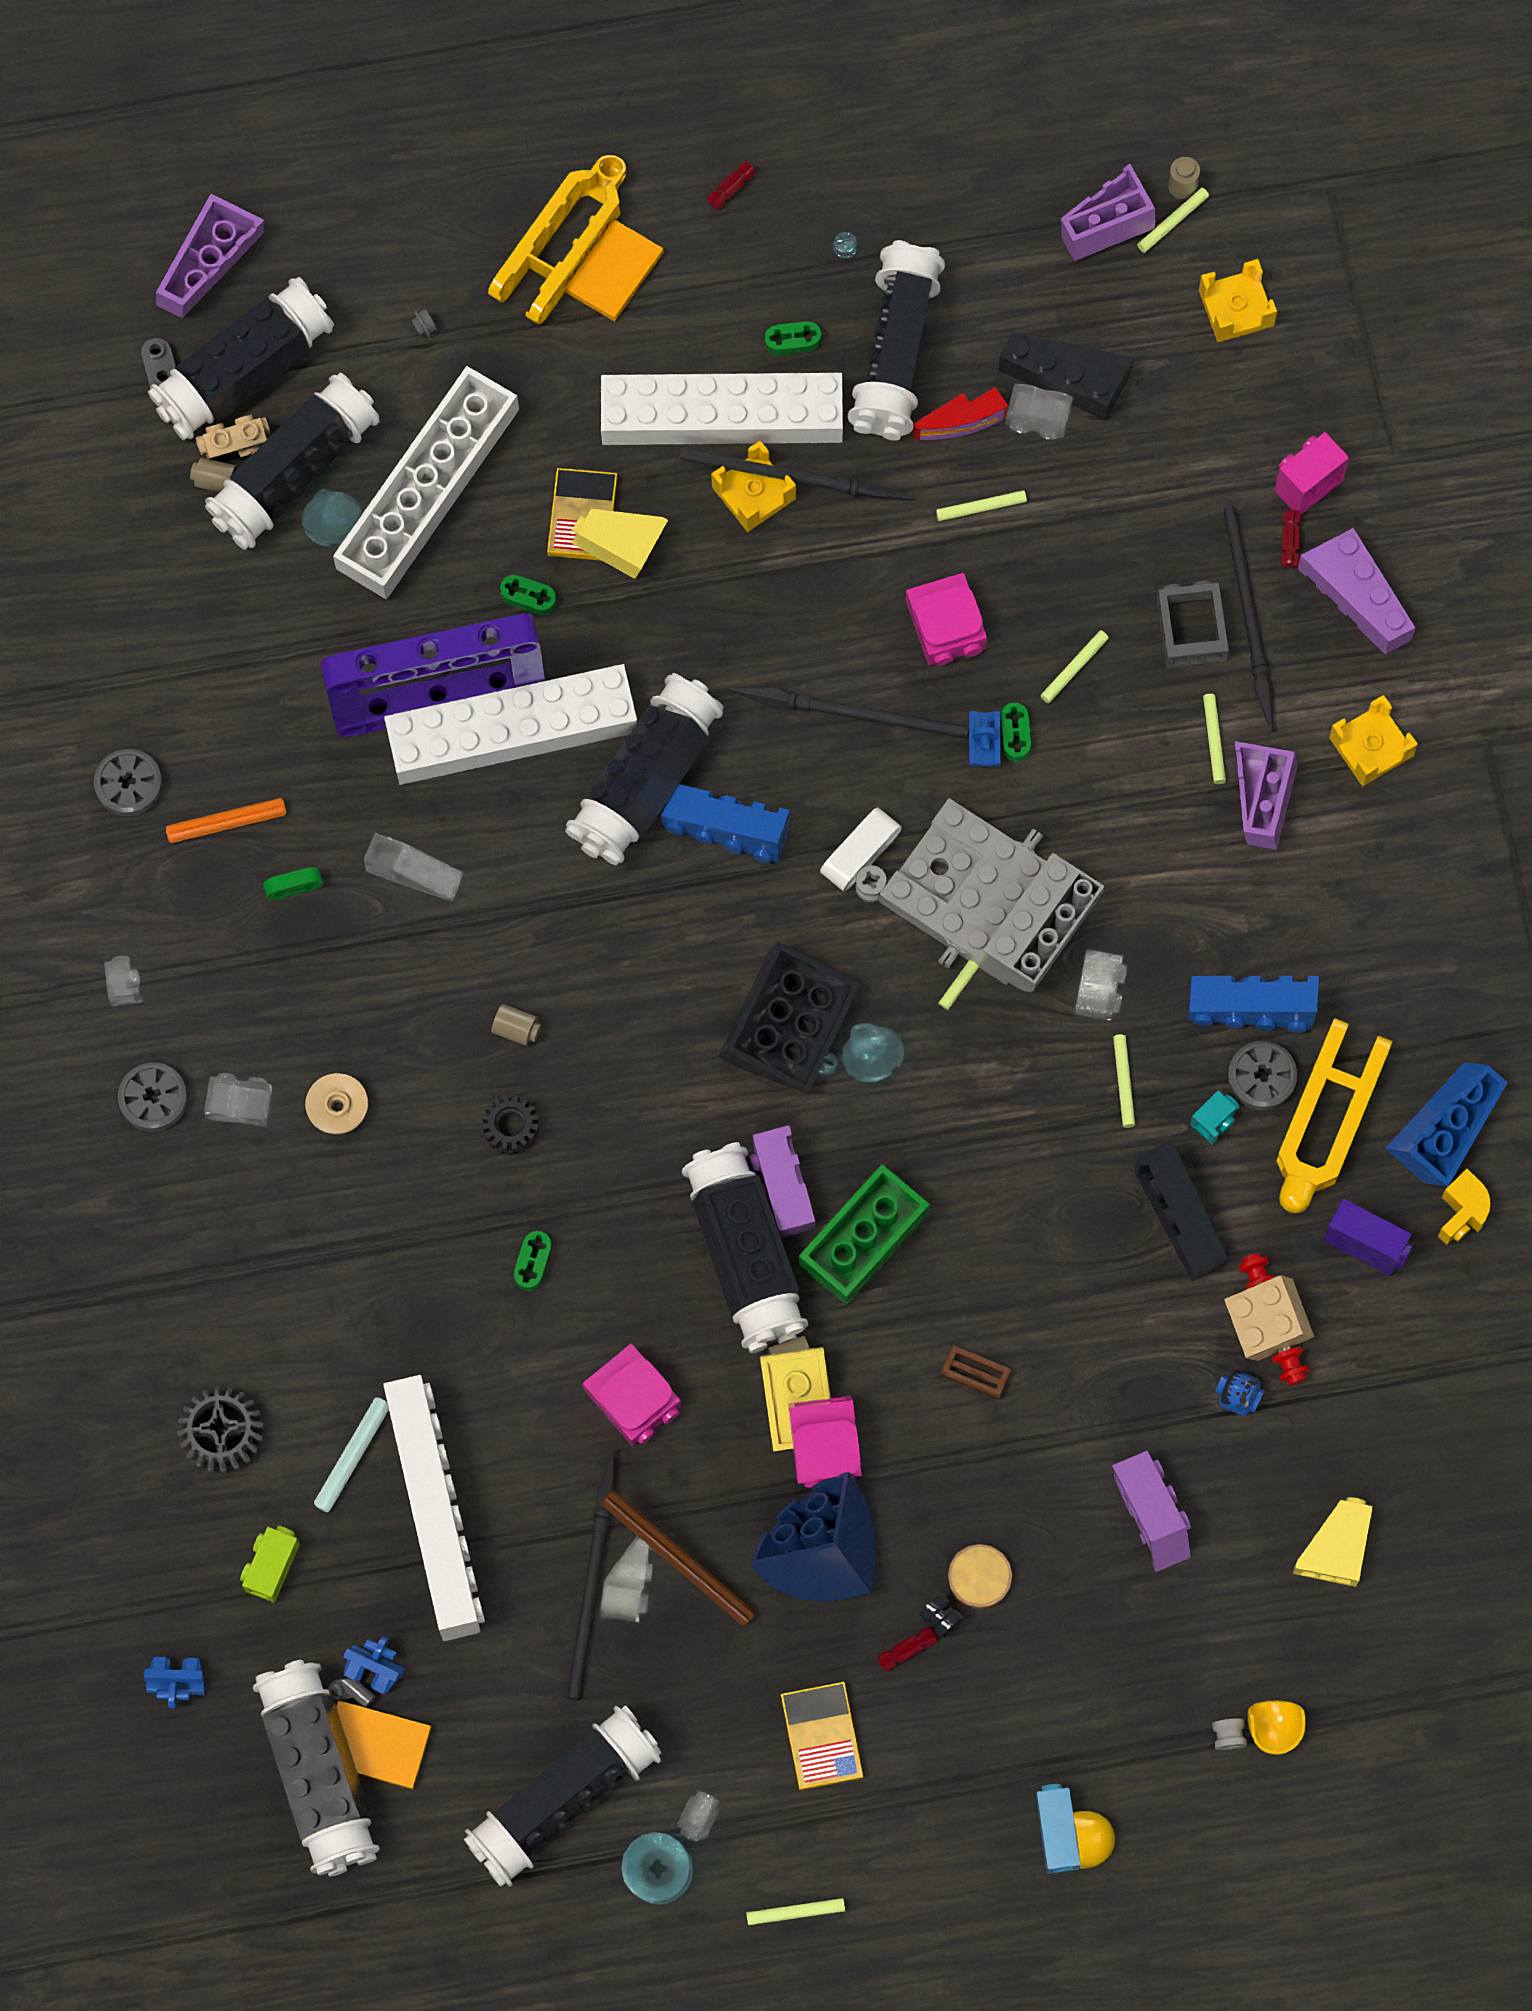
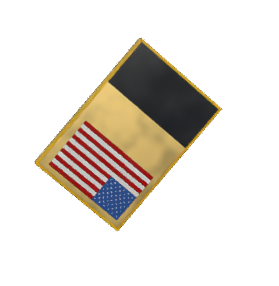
[547,468,617,561]
[781,1682,863,1791]

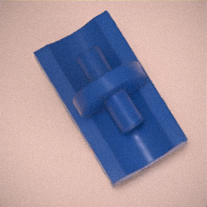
[969,711,1000,767]
[343,1636,406,1694]
[144,1657,205,1709]

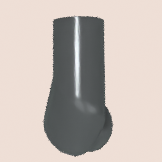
[326,1678,376,1708]

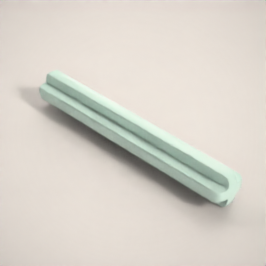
[314,1397,389,1512]

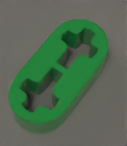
[765,321,821,356]
[500,575,556,615]
[1000,703,1031,762]
[263,867,323,900]
[514,1231,552,1291]

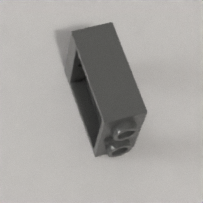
[1156,581,1229,668]

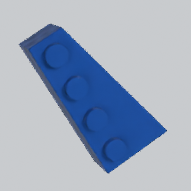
[661,784,790,863]
[1187,976,1319,1033]
[1385,1062,1508,1187]

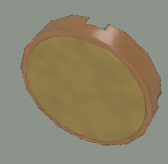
[948,1544,1012,1609]

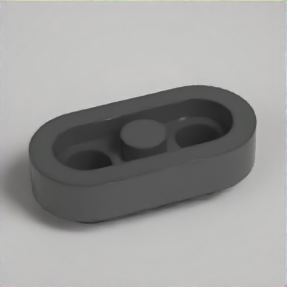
[141,338,176,386]

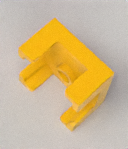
[1199,259,1277,342]
[711,441,796,532]
[1329,695,1418,787]

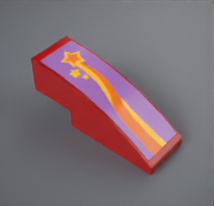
[913,387,1008,440]

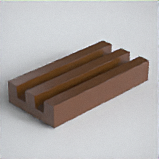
[940,1345,1011,1400]

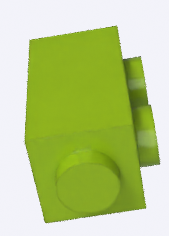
[240,1526,300,1603]

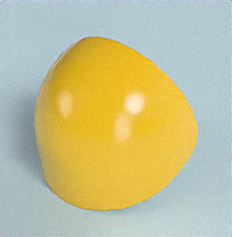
[1248,1700,1305,1754]
[1073,1811,1115,1869]

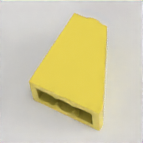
[572,509,668,579]
[1293,1498,1373,1587]

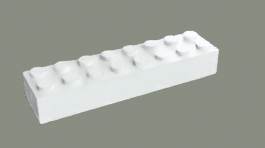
[333,366,519,599]
[601,373,843,445]
[384,664,637,785]
[384,1375,485,1641]

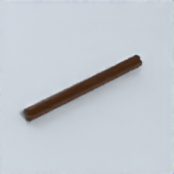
[601,1491,755,1626]

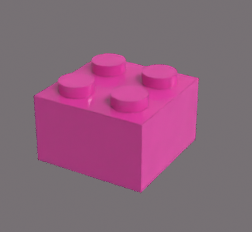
[1275,432,1349,515]

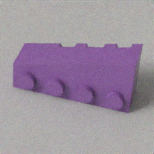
[156,194,264,318]
[1298,528,1415,654]

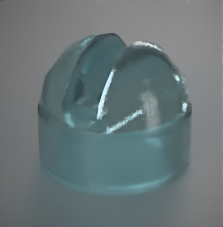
[833,232,857,258]
[817,1051,838,1078]

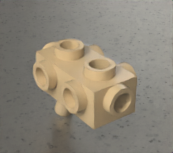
[196,415,270,459]

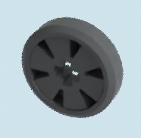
[94,749,163,816]
[1228,1041,1297,1110]
[118,1062,188,1132]

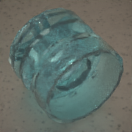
[621,1832,694,1905]

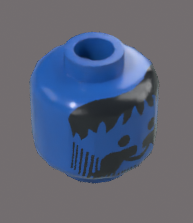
[1215,1370,1265,1416]

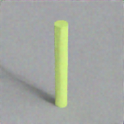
[1137,188,1209,253]
[936,490,1027,521]
[1040,630,1109,703]
[1203,694,1226,784]
[938,960,979,1010]
[1113,1034,1135,1128]
[746,1898,845,1925]

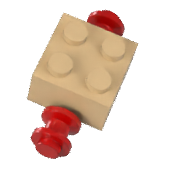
[1224,1253,1314,1386]

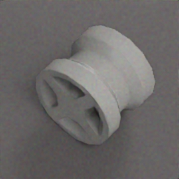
[856,865,887,902]
[1212,1718,1247,1750]

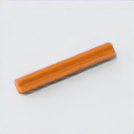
[166,798,286,843]

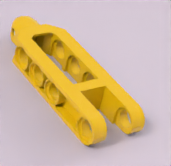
[488,155,626,325]
[1276,1018,1393,1213]

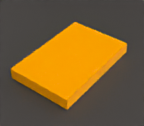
[565,219,664,322]
[336,1700,432,1790]

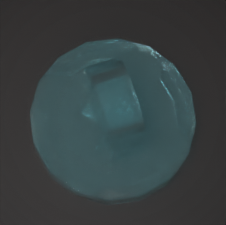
[302,488,362,546]
[842,1023,905,1082]

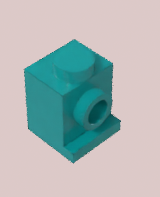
[1190,1091,1239,1146]

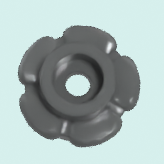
[411,309,437,337]

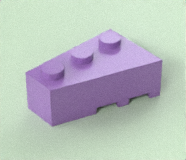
[1061,164,1155,261]
[1235,741,1298,850]
[749,1125,815,1239]

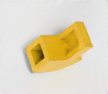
[1438,1169,1490,1245]

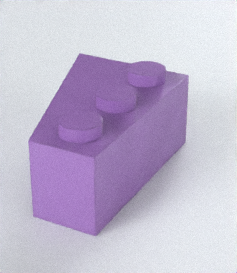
[1112,1451,1191,1572]

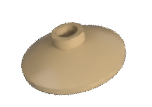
[305,1073,368,1134]

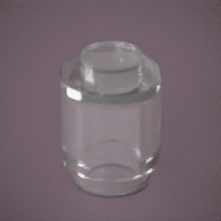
[677,1790,720,1842]

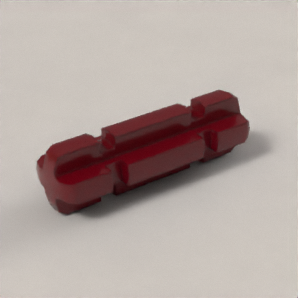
[707,161,756,210]
[1281,510,1301,569]
[877,1627,937,1671]

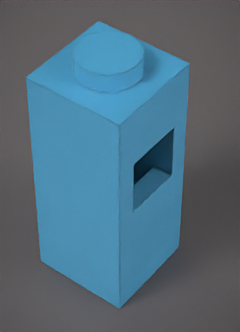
[1036,1784,1080,1874]

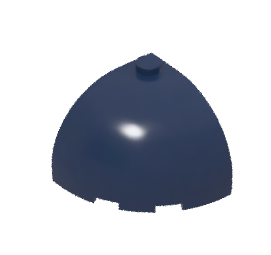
[751,1472,876,1602]

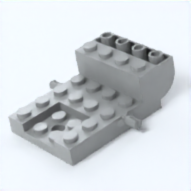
[879,798,1104,992]

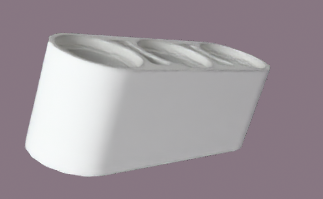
[820,807,902,892]

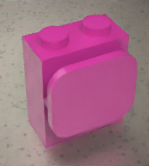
[906,573,987,666]
[583,1343,681,1447]
[788,1396,862,1487]

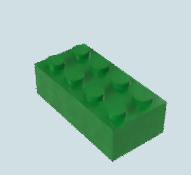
[799,1164,930,1306]

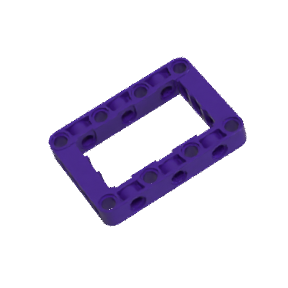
[320,614,545,737]

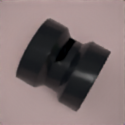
[919,1593,964,1639]

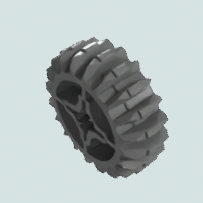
[177,1387,264,1473]

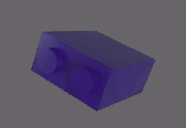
[1323,1199,1412,1276]

